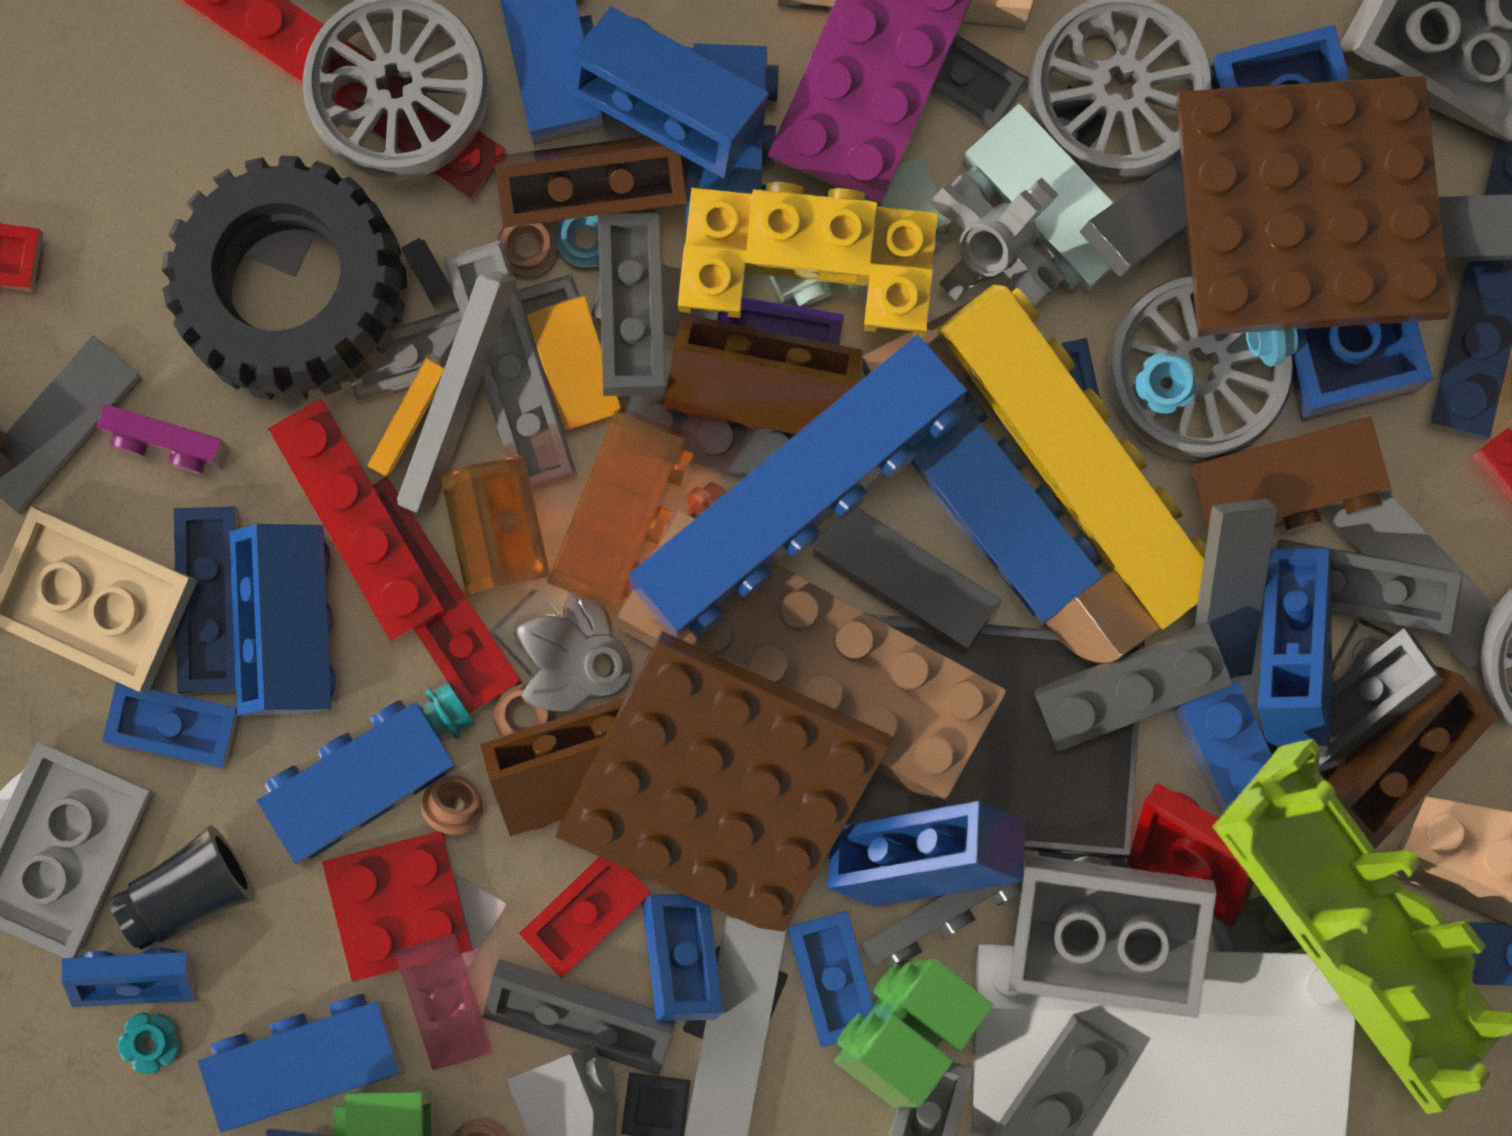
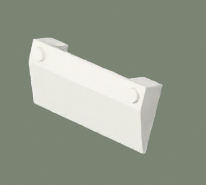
[971,945,1355,1136]

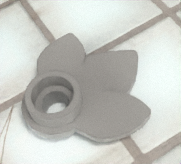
[517,591,631,712]

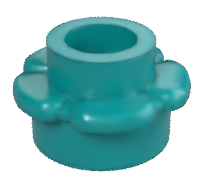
[420,681,475,740]
[118,1013,180,1074]

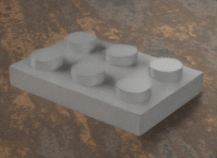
[0,741,153,958]

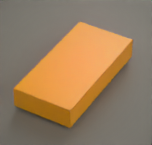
[526,295,622,431]
[367,352,447,476]

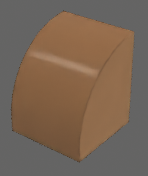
[1045,570,1159,663]

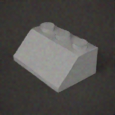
[1008,854,1216,1018]

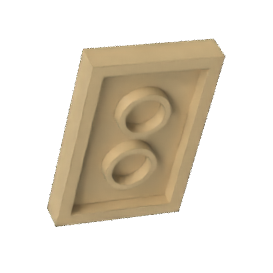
[0,506,198,694]

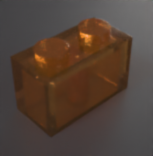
[441,455,550,597]

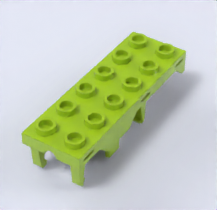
[1213,739,1512,1114]

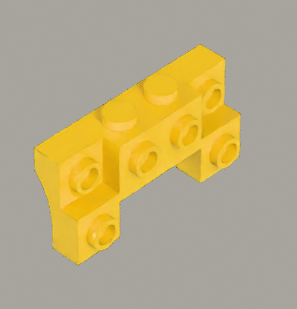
[678,182,938,337]

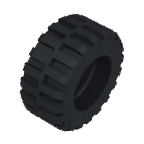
[162,155,407,402]

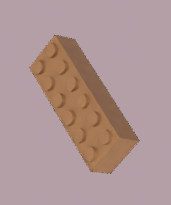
[617,510,1007,808]

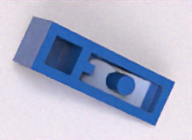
[1258,548,1333,747]

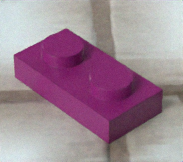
[96,404,229,475]

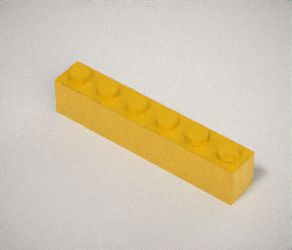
[935,284,1206,630]

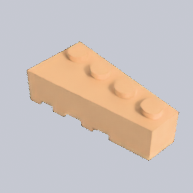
[1393,796,1512,926]

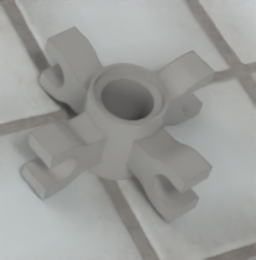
[930,171,1067,306]

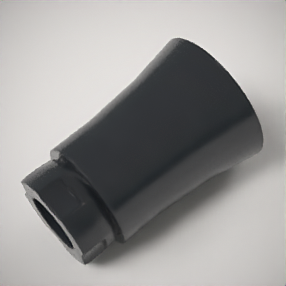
[109,825,254,950]

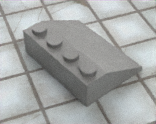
[1340,0,1512,142]

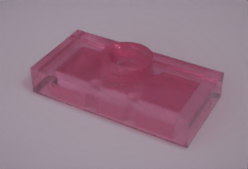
[396,933,492,1071]

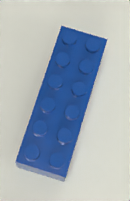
[1211,25,1433,419]

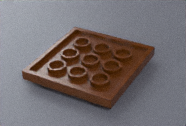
[1176,76,1451,336]
[556,630,890,932]

